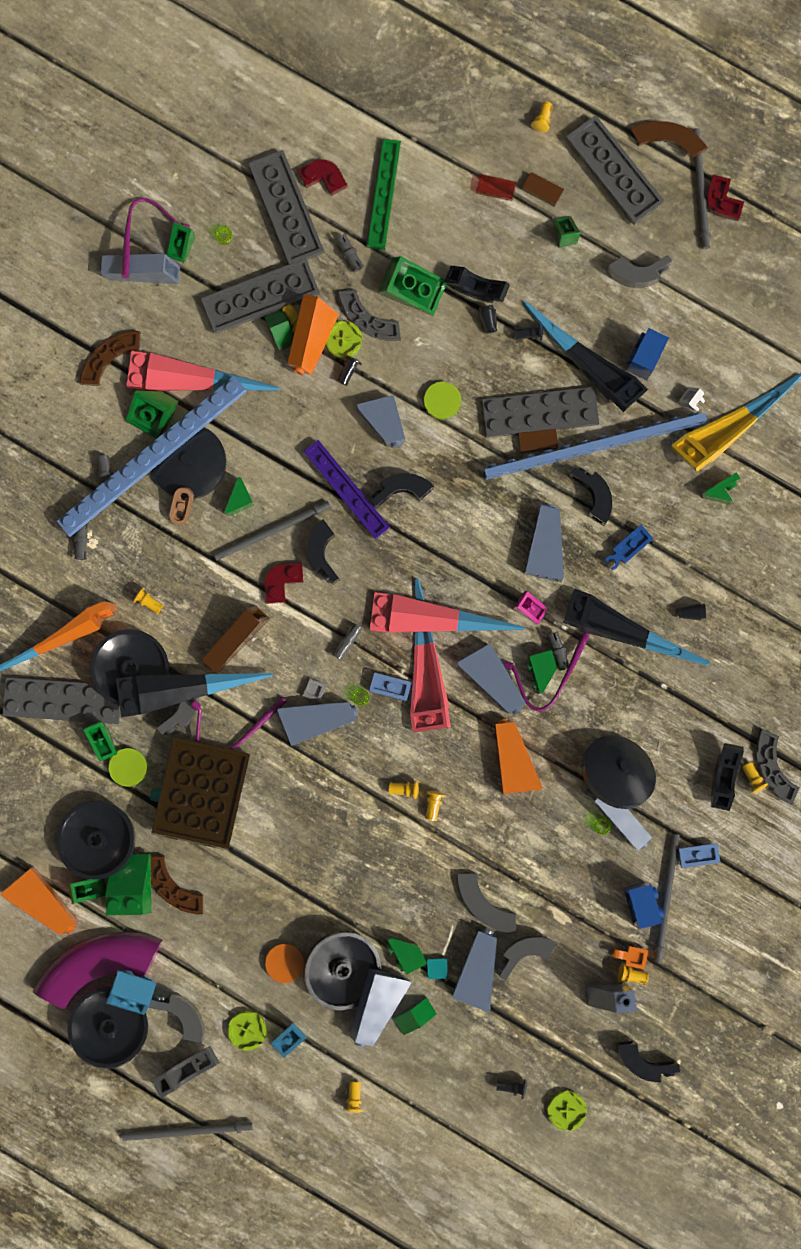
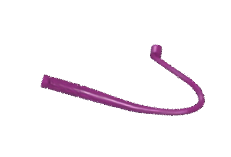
[121,198,190,279]
[504,632,590,712]
[190,696,287,750]

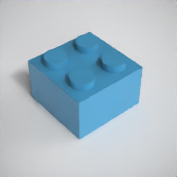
[107,970,156,1015]

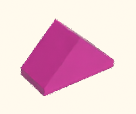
[513,590,548,625]

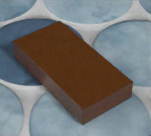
[522,172,564,207]
[518,429,558,453]

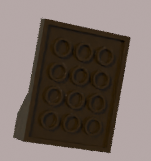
[151,737,250,851]

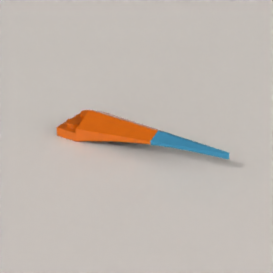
[0,601,118,671]

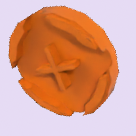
[265,943,304,983]

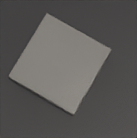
[302,678,327,703]

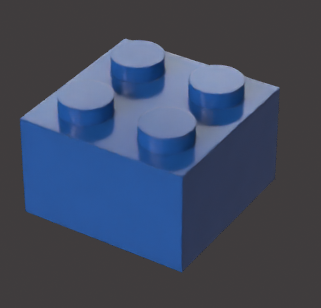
[626,328,669,381]
[623,882,664,929]

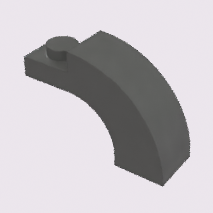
[606,255,672,288]
[157,674,199,735]
[497,936,557,981]
[148,993,205,1043]
[151,1046,220,1098]

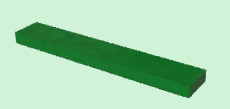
[367,138,401,250]

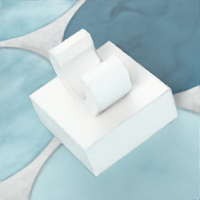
[678,387,705,411]

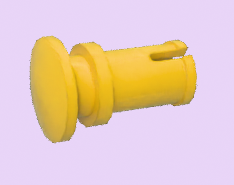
[531,101,553,133]
[282,304,299,333]
[133,587,164,615]
[741,762,768,793]
[389,780,419,799]
[425,790,446,821]
[617,963,649,985]
[343,1081,363,1113]

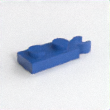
[604,525,654,570]

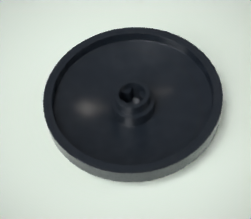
[151,427,227,499]
[91,629,169,705]
[581,735,656,809]
[57,801,136,879]
[303,931,381,1010]
[68,987,148,1069]

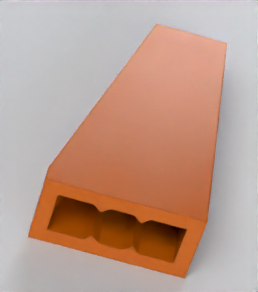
[287,294,339,376]
[494,719,542,794]
[1,867,79,935]

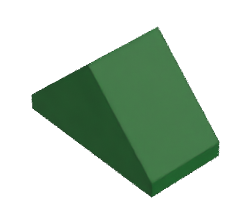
[553,216,580,248]
[167,222,195,263]
[264,309,294,351]
[225,477,254,516]
[83,721,117,762]
[68,879,106,904]
[394,997,437,1035]

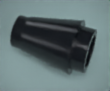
[478,305,497,334]
[678,602,706,621]

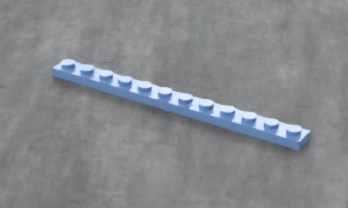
[57,376,247,537]
[484,412,707,480]

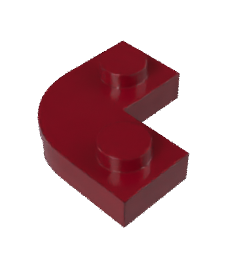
[298,159,348,196]
[706,174,745,221]
[265,563,304,604]

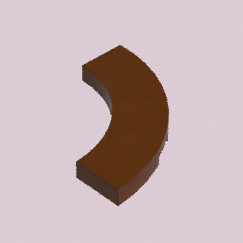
[631,121,708,159]
[80,331,141,386]
[151,856,203,915]

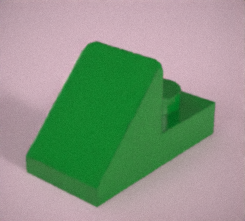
[701,472,741,505]

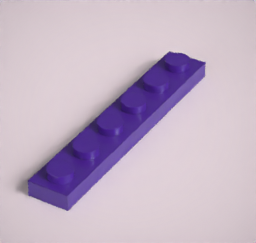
[304,440,390,540]

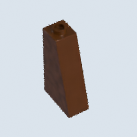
[202,606,270,673]

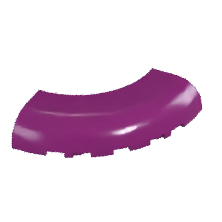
[32,931,163,1009]

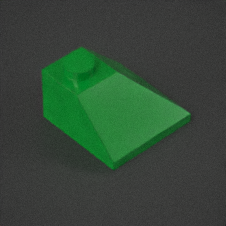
[126,390,178,439]

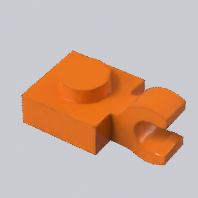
[611,946,648,970]

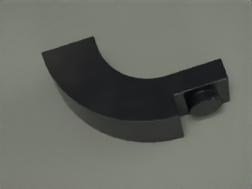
[444,265,510,304]
[569,467,612,526]
[371,473,434,509]
[308,519,340,585]
[711,743,744,811]
[615,1041,680,1082]

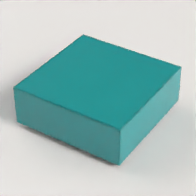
[427,958,448,979]

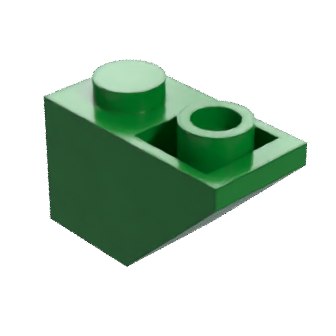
[526,650,557,694]
[386,936,427,975]

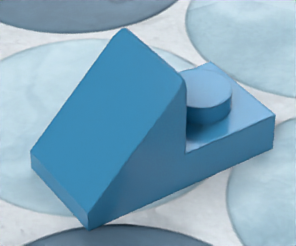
[271,1022,307,1058]

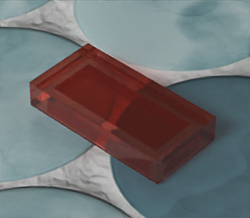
[476,174,516,201]

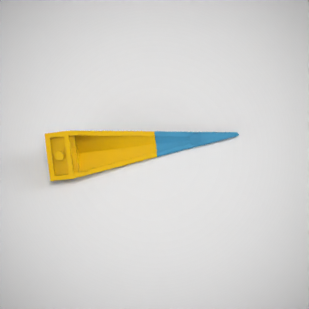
[671,373,801,472]

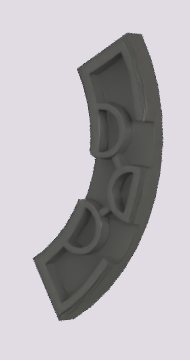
[338,289,401,341]
[756,728,800,805]
[457,873,516,933]

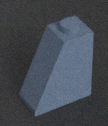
[357,395,405,448]

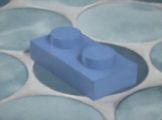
[369,673,411,701]
[678,843,720,868]

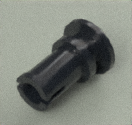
[514,322,543,341]
[337,355,362,386]
[496,1078,527,1099]

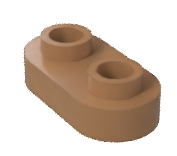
[169,487,194,525]

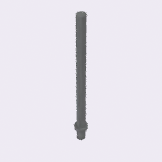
[692,128,711,249]
[214,501,331,561]
[654,834,680,963]
[122,1121,253,1141]

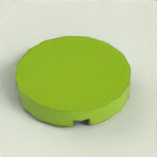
[326,321,362,359]
[424,382,461,420]
[109,748,148,787]
[227,1010,267,1051]
[547,1090,587,1131]

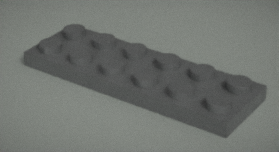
[566,115,664,225]
[248,150,324,264]
[201,258,320,334]
[482,387,599,438]
[3,678,120,724]

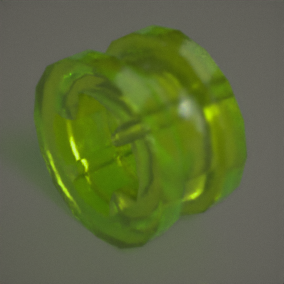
[215,226,233,245]
[352,689,370,706]
[593,817,611,835]

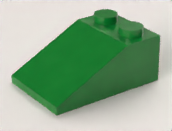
[378,256,446,316]
[106,854,152,916]

